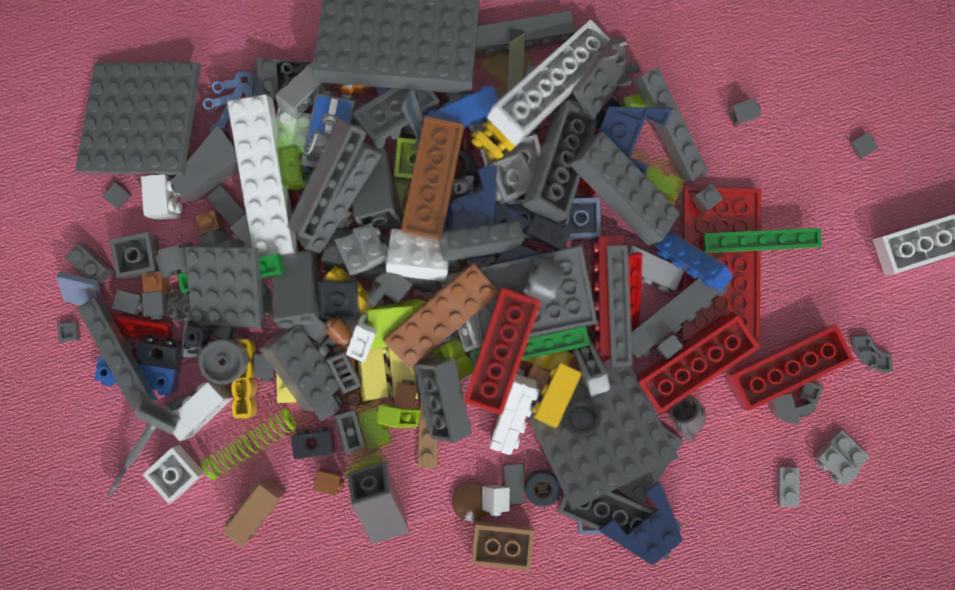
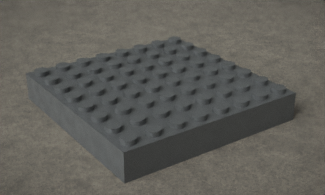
[313,0,480,94]

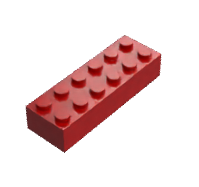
[591,236,623,355]
[464,286,541,415]
[636,312,760,414]
[725,325,854,411]

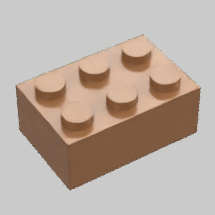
[222,478,287,547]
[471,520,534,571]

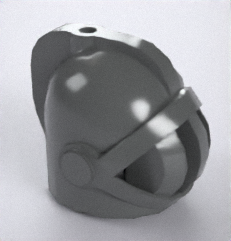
[669,395,706,441]

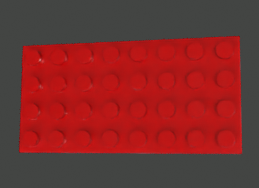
[681,187,761,342]

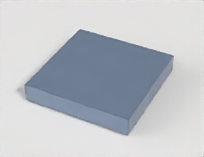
[56,271,103,305]

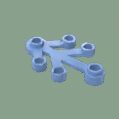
[203,71,254,133]

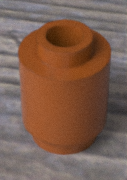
[324,317,353,346]

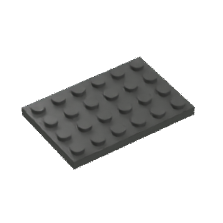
[474,246,597,347]

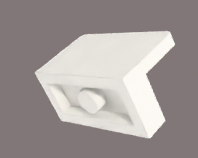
[346,314,377,362]

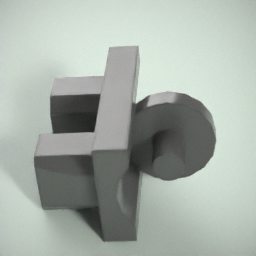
[449,176,476,201]

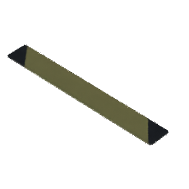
[507,29,525,94]

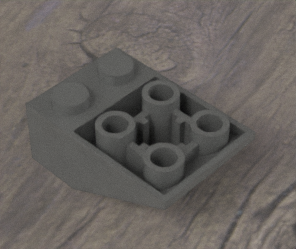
[251,58,312,103]

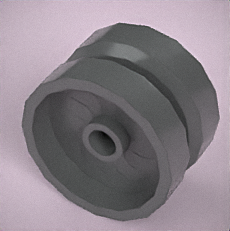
[199,338,249,384]

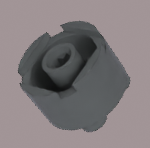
[154,242,194,278]
[522,256,564,304]

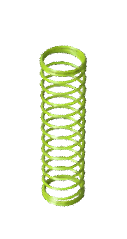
[201,408,297,480]

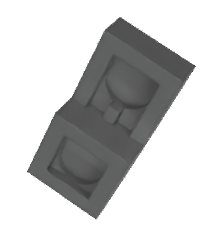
[206,185,246,226]

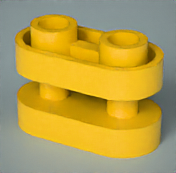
[471,119,515,163]

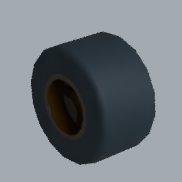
[525,470,560,507]

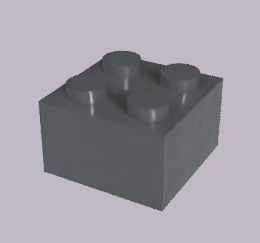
[110,232,159,279]

